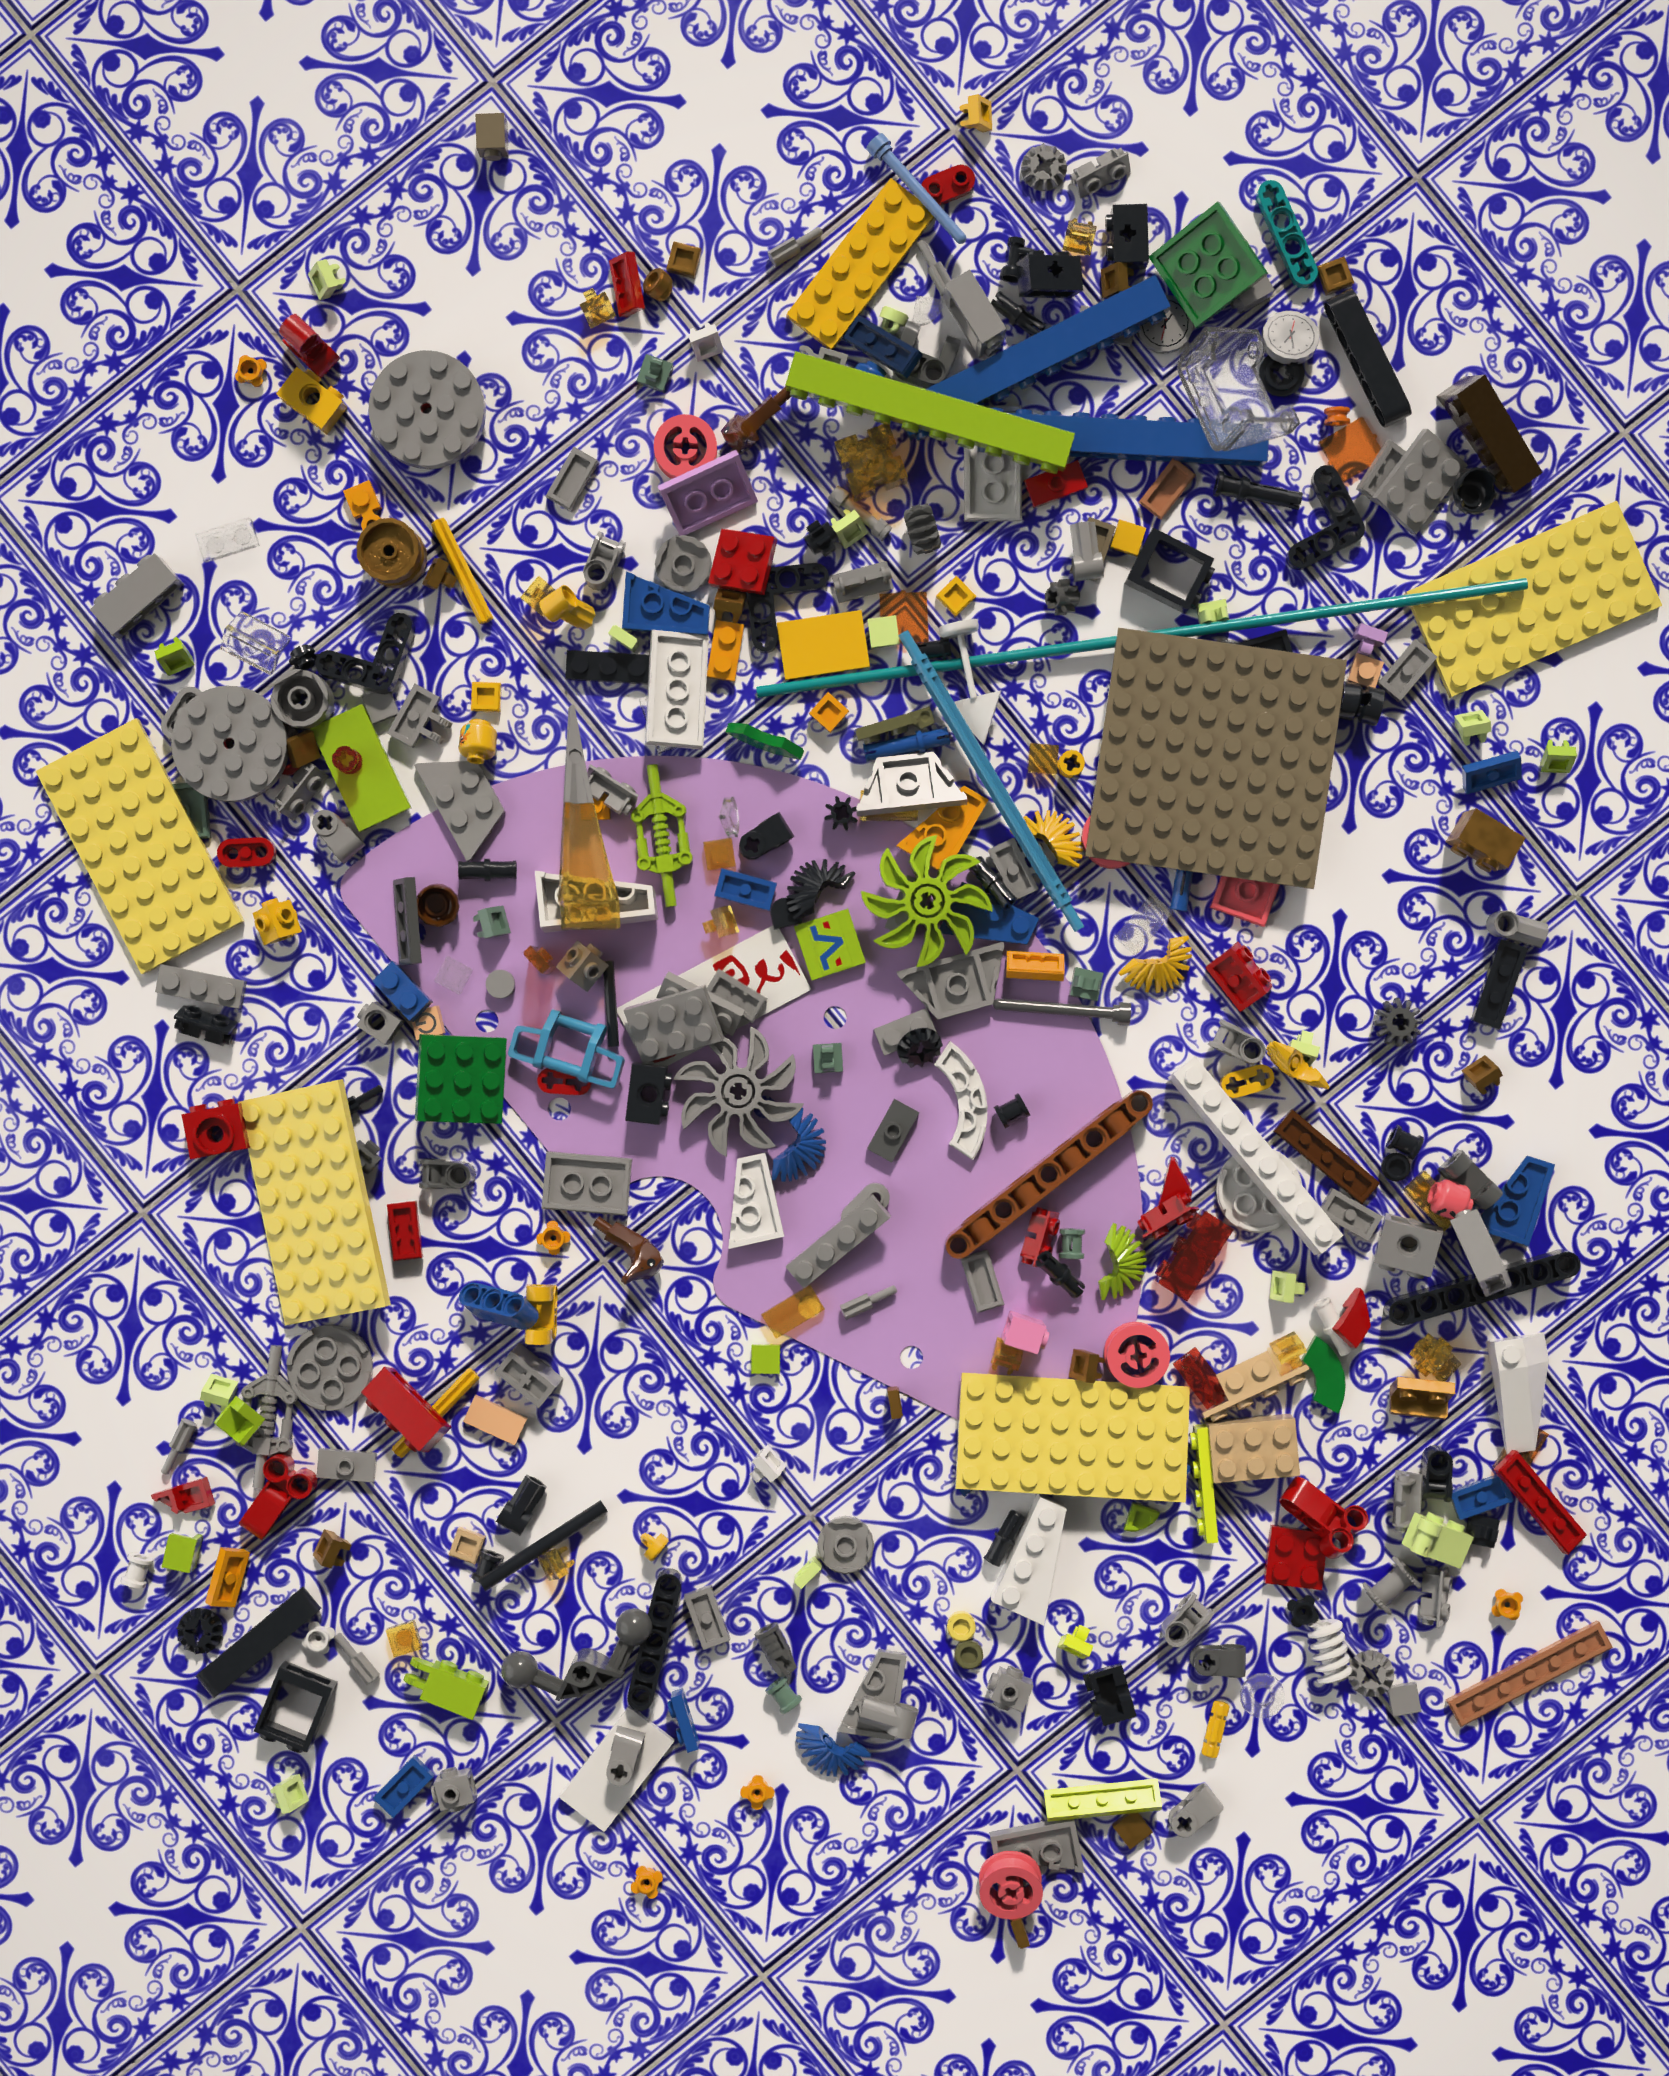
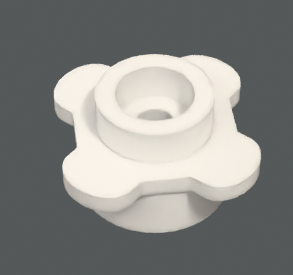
[302,1621,335,1654]

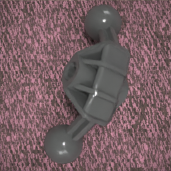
[501,1608,652,1701]

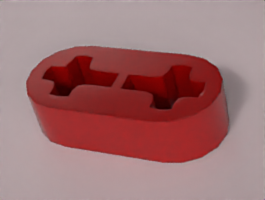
[537,1068,593,1095]

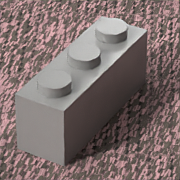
[90,553,184,640]

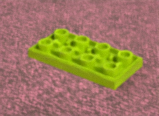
[310,704,412,833]

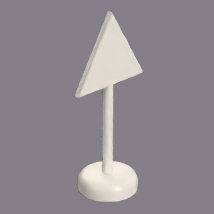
[939,619,1001,745]

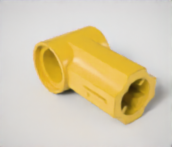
[539,585,596,630]

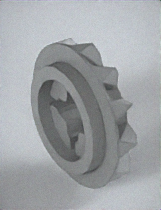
[1021,143,1067,191]
[1348,1650,1394,1697]

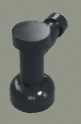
[1000,237,1044,283]

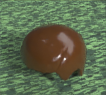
[417,883,460,927]

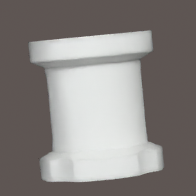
[120,1553,154,1589]

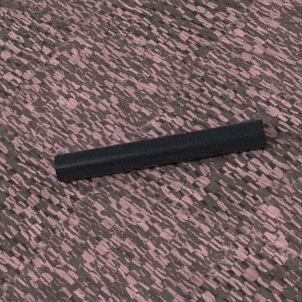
[603,961,619,1047]

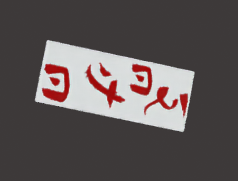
[617,926,811,1066]

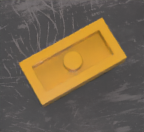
[707,620,745,682]
[205,1547,250,1608]

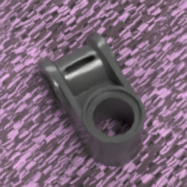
[419,1159,476,1189]
[1189,1644,1246,1678]

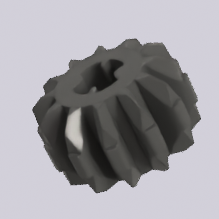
[904,504,941,555]
[1373,998,1423,1047]

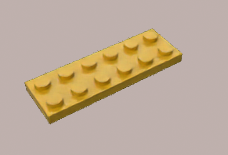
[786,178,935,350]

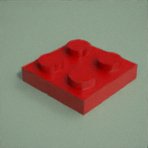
[708,528,778,595]
[1263,1525,1326,1590]

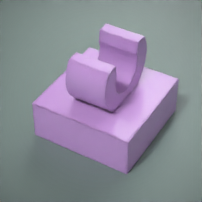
[1352,623,1388,656]

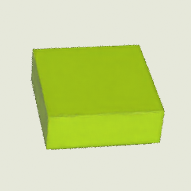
[751,1344,780,1374]

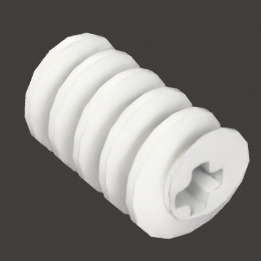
[1308,1619,1352,1684]

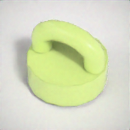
[879,306,909,335]

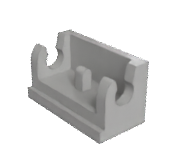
[495,1342,563,1408]

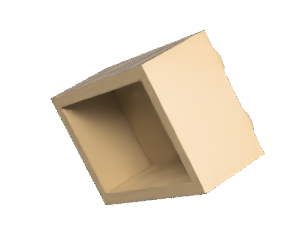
[1204,1414,1300,1483]

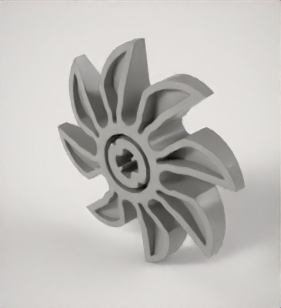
[673,1026,804,1157]

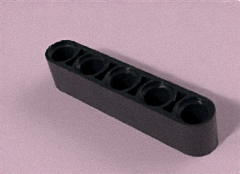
[1323,288,1412,428]
[627,1568,682,1711]
[195,1586,321,1698]

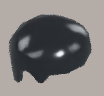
[1452,467,1497,515]

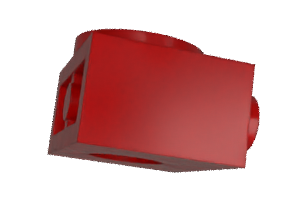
[181,1098,250,1159]

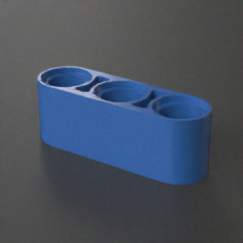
[459,1282,539,1330]

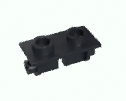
[174,1005,238,1046]

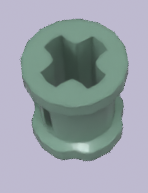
[1059,1228,1085,1259]
[765,1677,802,1714]

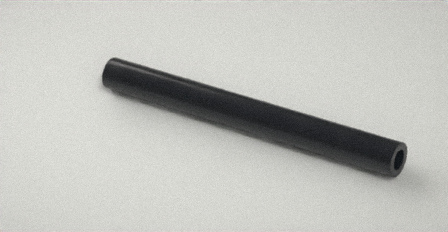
[478,1500,608,1591]

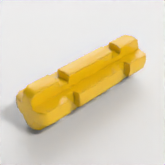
[1201,1701,1230,1758]

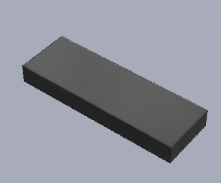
[393,877,422,965]

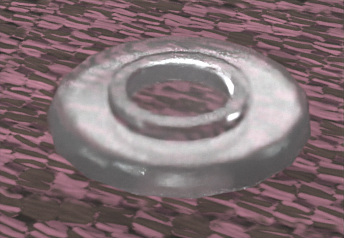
[1240,1673,1285,1718]

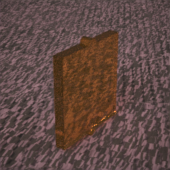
[1319,417,1381,483]
[879,590,929,646]

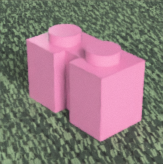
[1001,1311,1049,1354]

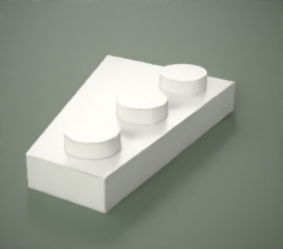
[728,1152,784,1249]

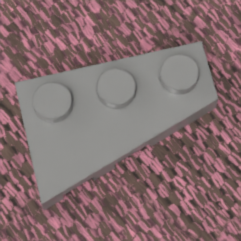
[838,1649,907,1740]
[989,1819,1085,1873]

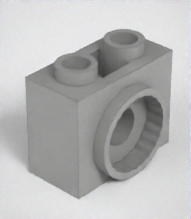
[1374,1213,1443,1279]

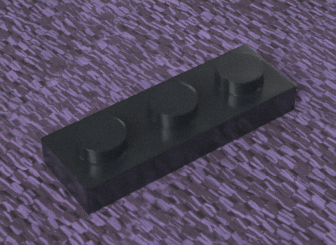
[565,650,650,685]
[1471,939,1528,1030]

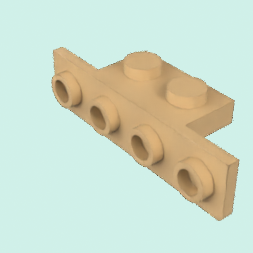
[1202,1351,1310,1422]

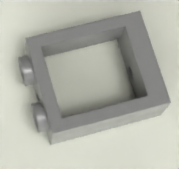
[943,269,1007,358]
[1450,1209,1512,1297]

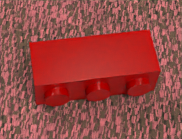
[361,1367,452,1452]

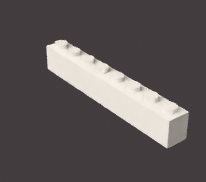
[1167,1056,1344,1255]

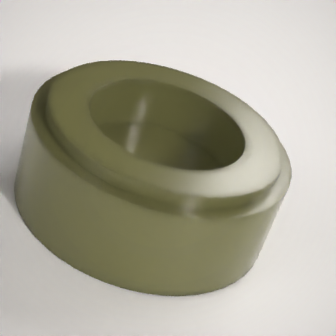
[954,1639,983,1669]

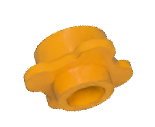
[235,355,267,387]
[536,1221,571,1255]
[1491,1589,1523,1620]
[740,1775,775,1810]
[631,1866,663,1899]

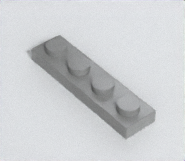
[786,1194,891,1288]

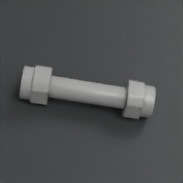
[828,486,892,541]

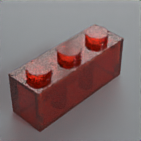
[1155,1209,1234,1301]

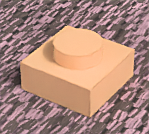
[1346,653,1384,688]

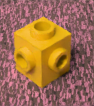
[252,898,302,946]

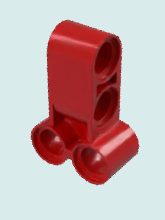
[279,313,341,378]
[239,1452,318,1541]
[1279,1476,1368,1559]

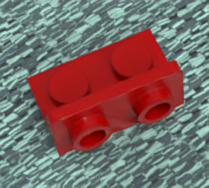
[1205,941,1272,1012]

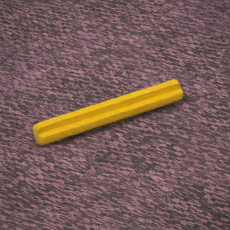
[431,518,493,624]
[392,1368,479,1458]

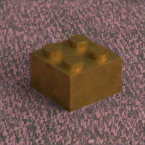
[1446,808,1526,872]

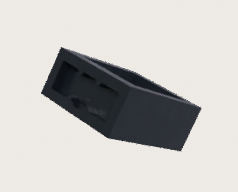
[1124,528,1215,614]
[254,1661,338,1753]

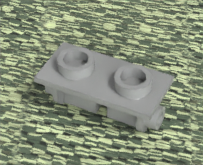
[1070,148,1131,199]
[831,561,894,603]
[273,762,329,821]
[587,764,639,816]
[1392,1470,1423,1533]
[1419,1566,1453,1628]

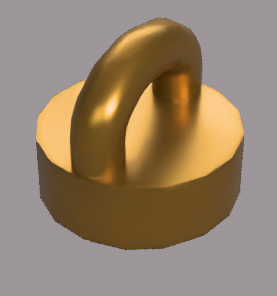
[643,268,673,302]

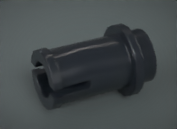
[916,637,952,660]

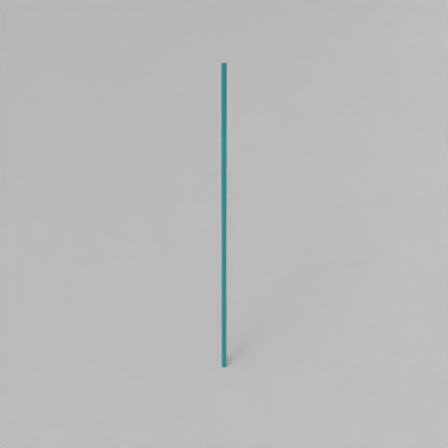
[756,578,1528,698]

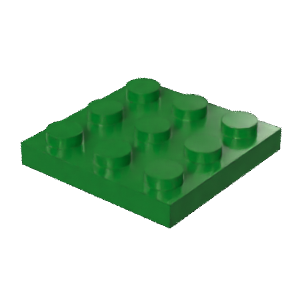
[1149,201,1269,328]
[415,1034,507,1124]

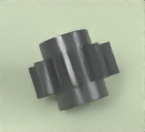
[1045,579,1080,615]
[357,1140,382,1175]

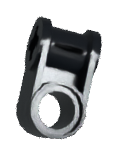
[739,812,795,860]
[1421,1445,1453,1502]

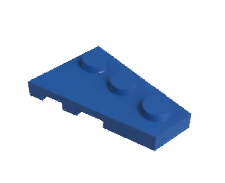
[622,571,710,635]
[939,882,1040,945]
[1481,1155,1555,1246]

